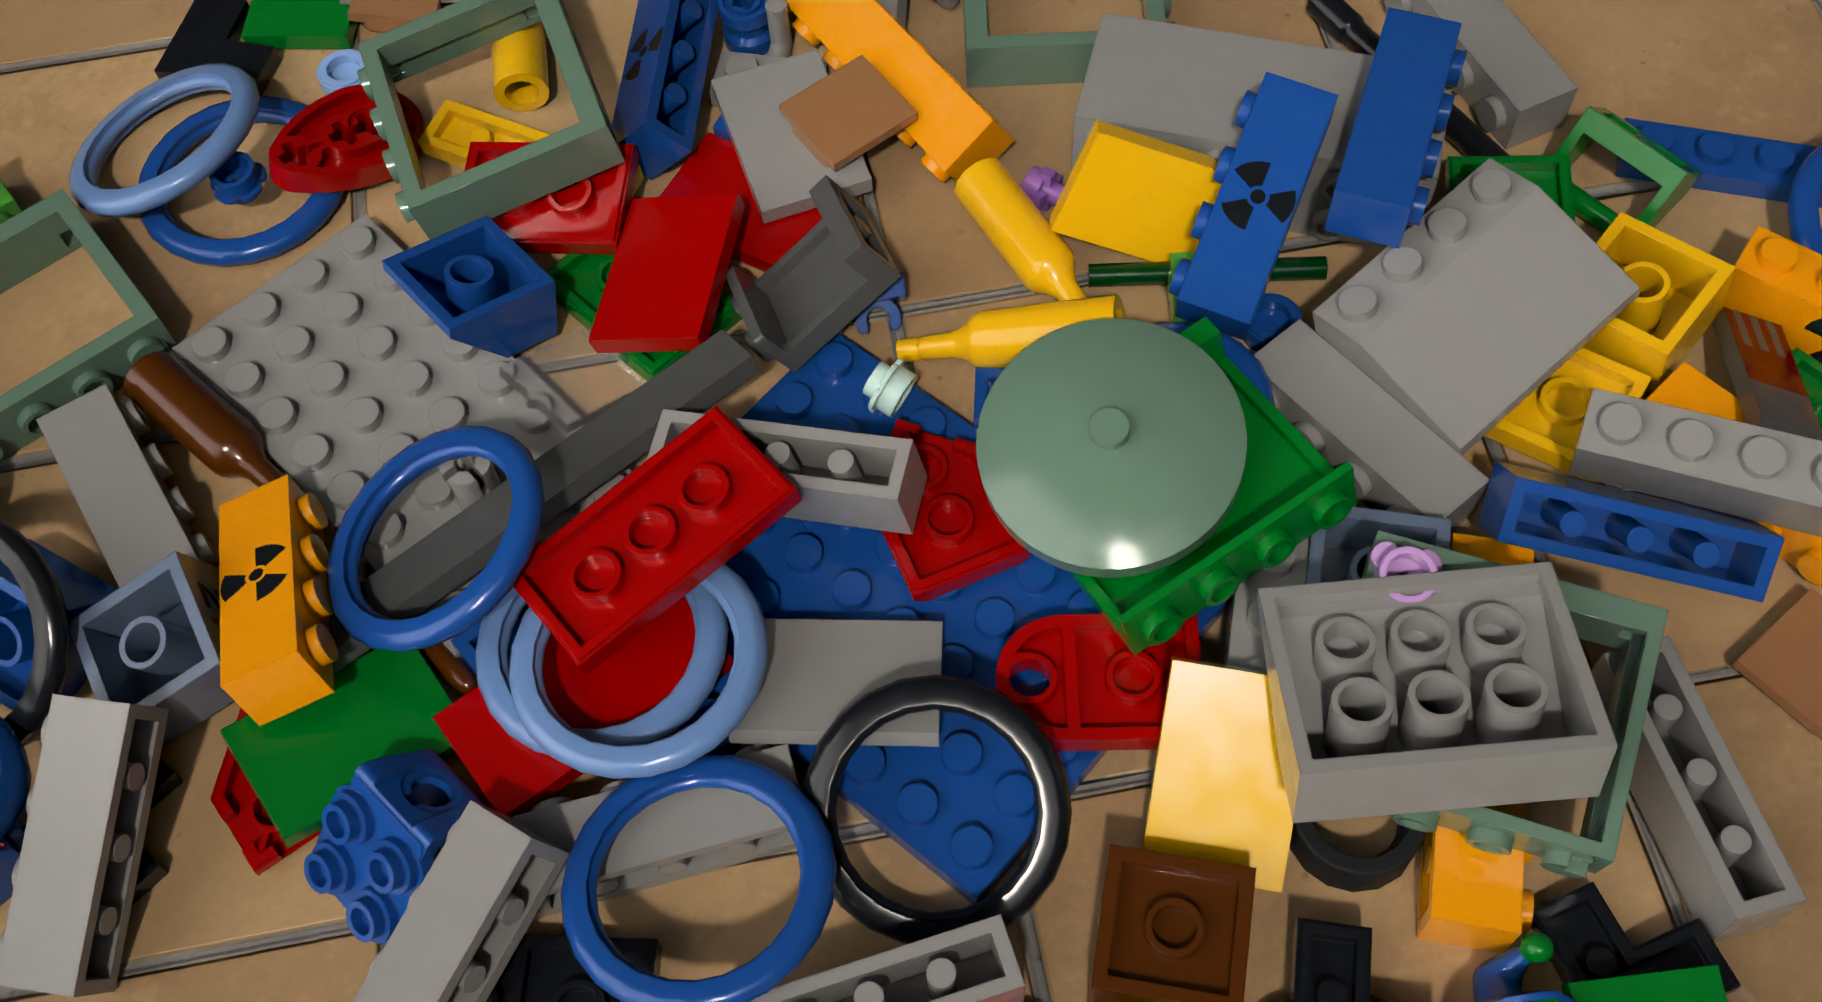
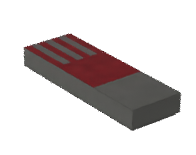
[1712,307,1822,441]

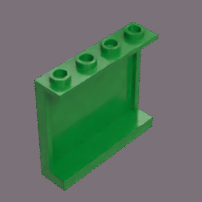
[1067,316,1357,655]

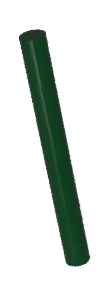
[1088,256,1328,288]

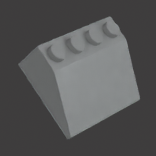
[1313,158,1640,455]
[1257,561,1618,824]

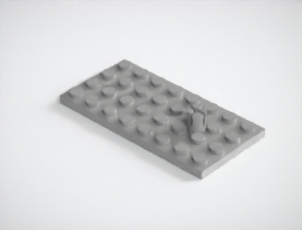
[172,214,632,659]

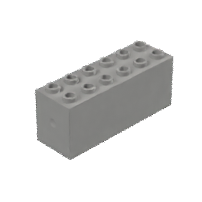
[1071,12,1452,250]

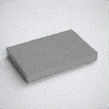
[710,49,873,224]
[729,619,943,747]

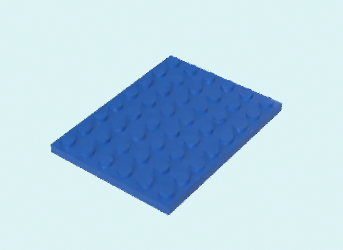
[684,333,1226,904]

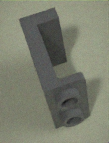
[726,175,901,373]

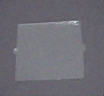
[499,328,646,434]

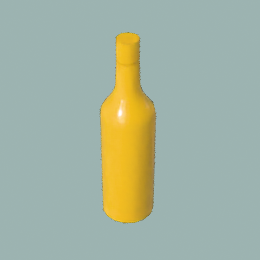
[491,21,550,112]
[954,158,1088,301]
[896,294,1126,368]

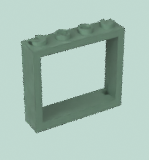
[357,0,625,240]
[963,0,1176,88]
[0,188,177,462]
[1362,530,1668,878]

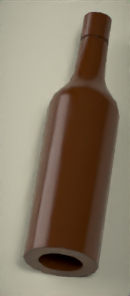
[123,351,305,494]

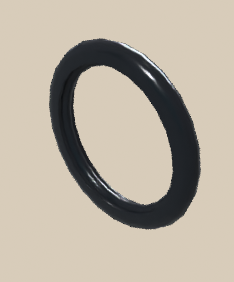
[0,521,71,744]
[803,674,1072,944]

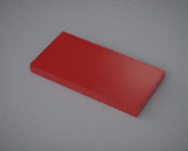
[513,406,802,676]
[432,597,734,818]

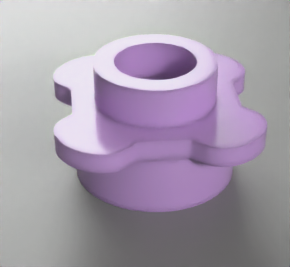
[1370,541,1443,603]

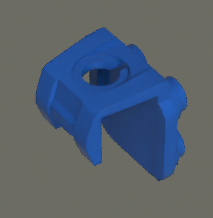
[304,749,488,945]

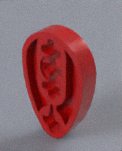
[269,85,424,193]

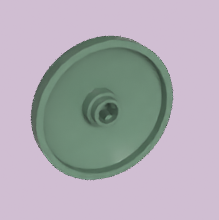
[976,318,1247,578]

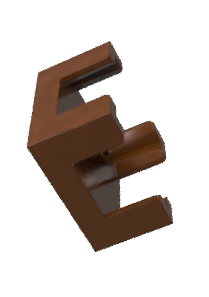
[1088,844,1256,1002]

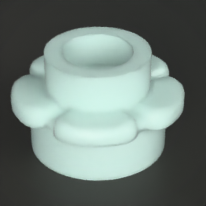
[862,358,918,418]

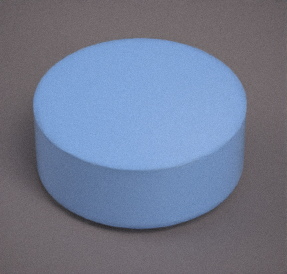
[316,49,364,95]

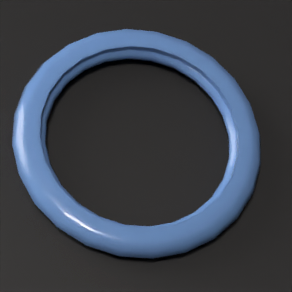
[69,63,260,217]
[508,564,768,779]
[475,584,729,756]

